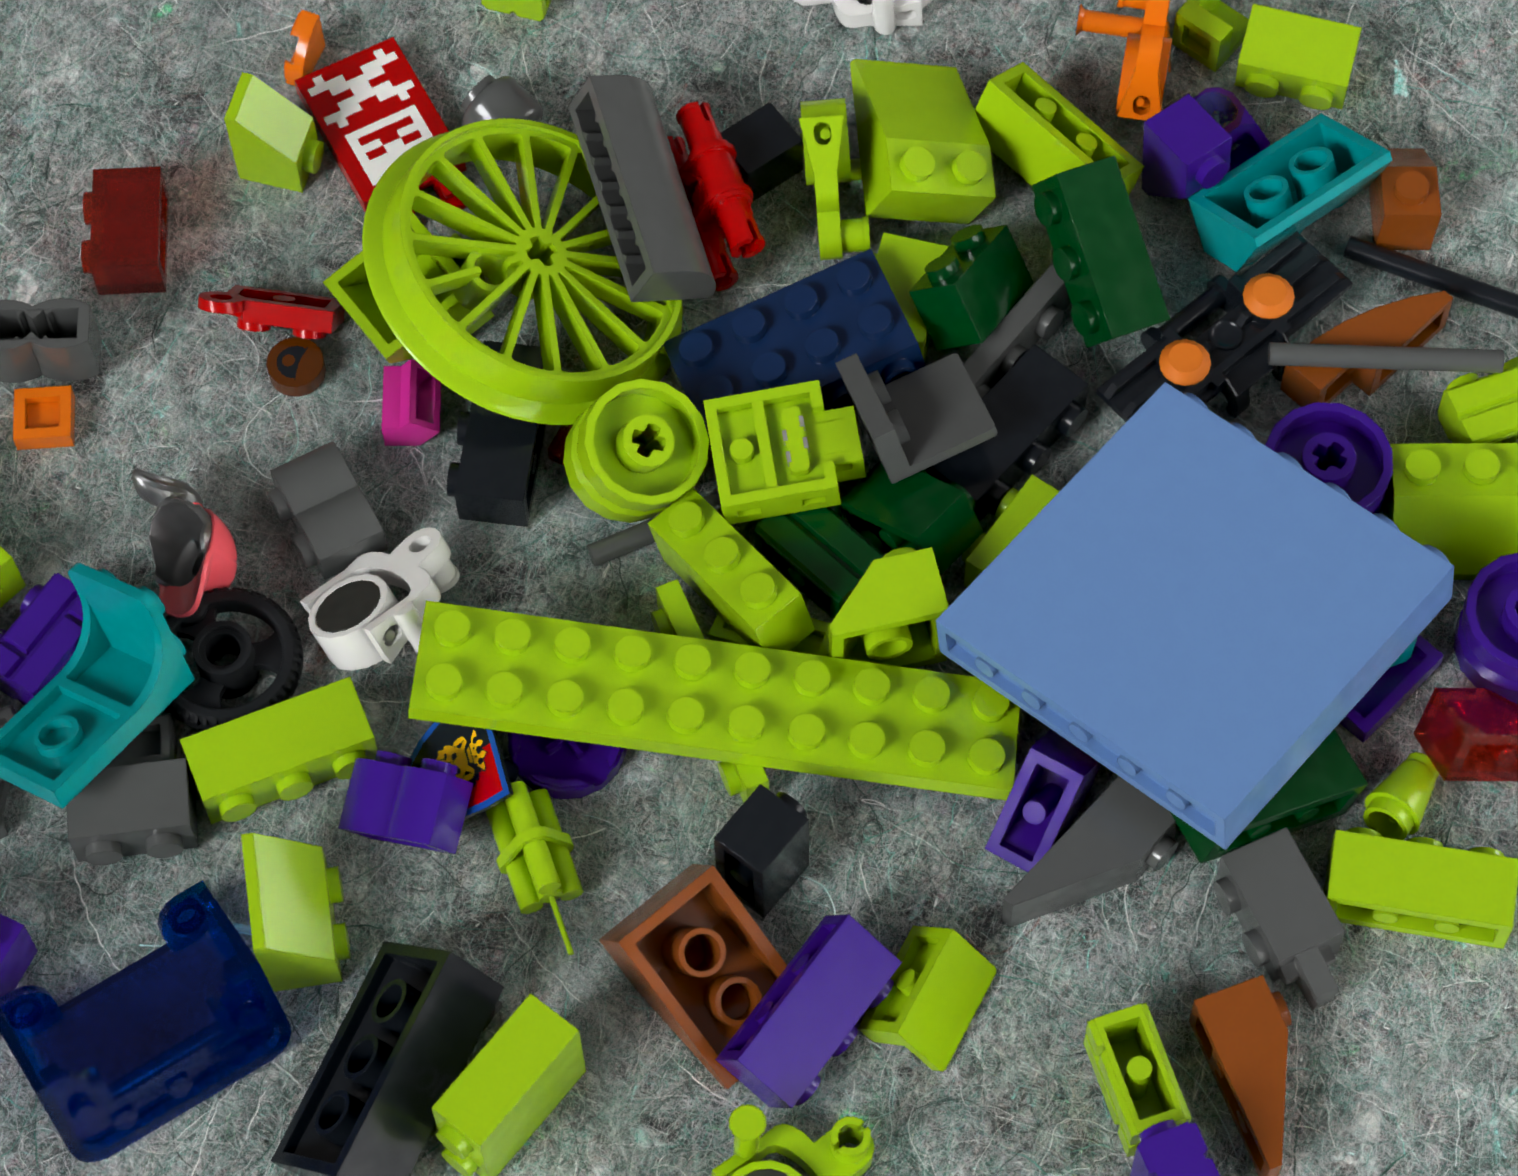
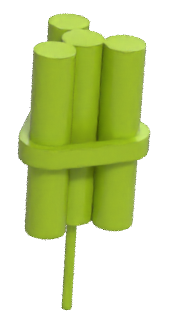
[485,781,584,956]

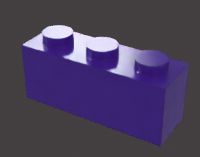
[715,914,902,1109]

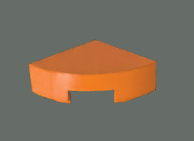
[284,10,326,86]

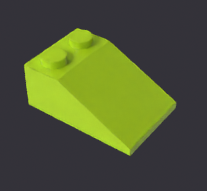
[850,59,996,224]

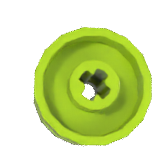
[563,378,709,523]

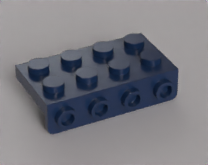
[663,248,926,452]

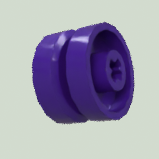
[1265,402,1393,514]
[1453,553,1518,704]

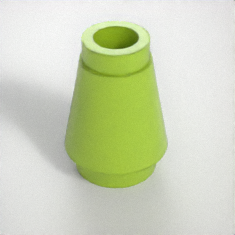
[1363,752,1440,840]

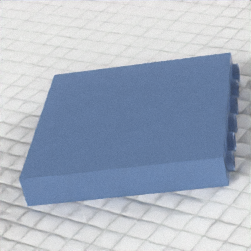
[935,382,1454,850]

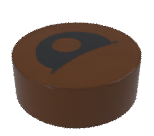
[266,337,326,397]

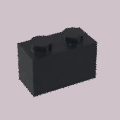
[714,784,809,918]

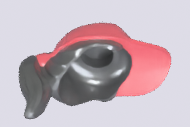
[132,469,237,618]

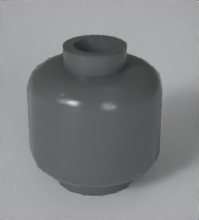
[461,75,543,126]

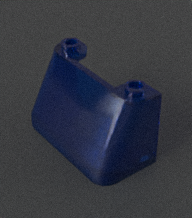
[0,880,292,1163]

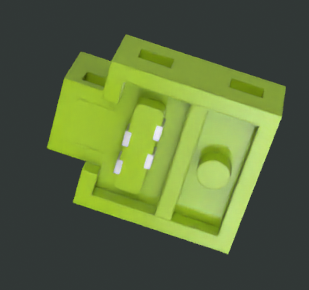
[703,380,866,524]

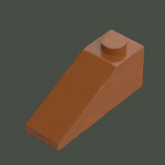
[1189,975,1292,1176]

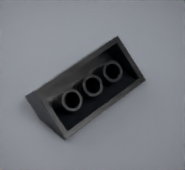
[271,941,504,1176]

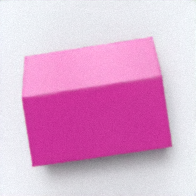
[381,359,441,446]

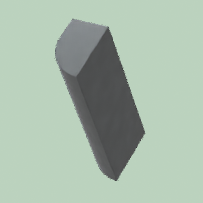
[568,75,716,302]

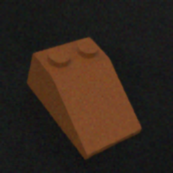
[599,864,787,1089]

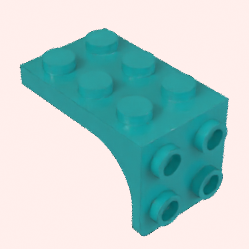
[0,562,195,809]

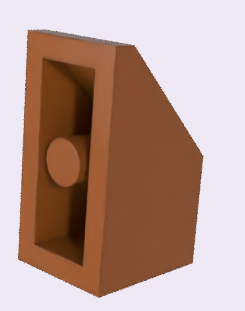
[1369,148,1442,250]

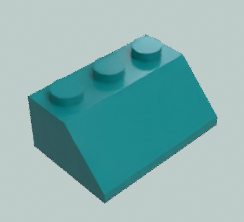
[1188,113,1392,272]

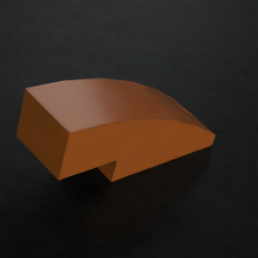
[1280,291,1453,407]

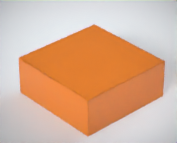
[13,385,75,450]

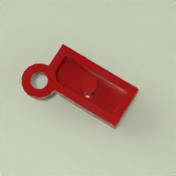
[198,285,345,339]

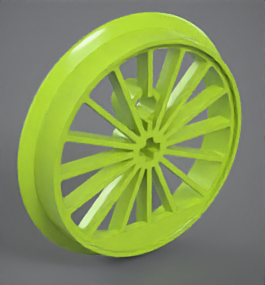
[362,118,683,425]

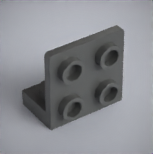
[835,353,998,484]

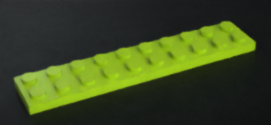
[408,601,1020,801]

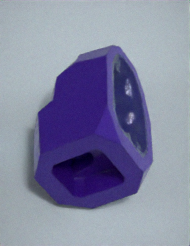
[1194,87,1270,173]

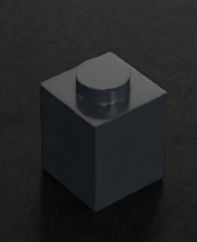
[721,102,803,201]

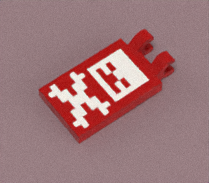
[294,37,467,214]

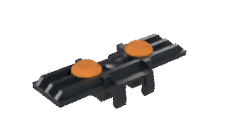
[1096,231,1353,422]

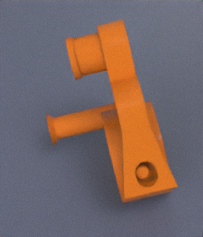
[1076,0,1172,121]

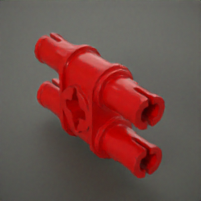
[667,102,766,292]

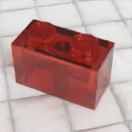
[81,167,169,295]

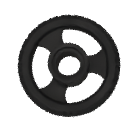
[165,587,303,730]

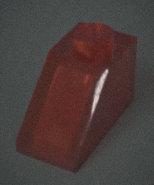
[1414,688,1518,781]

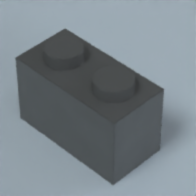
[66,758,199,865]

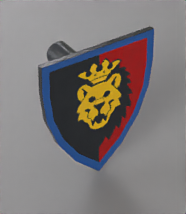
[410,722,519,819]

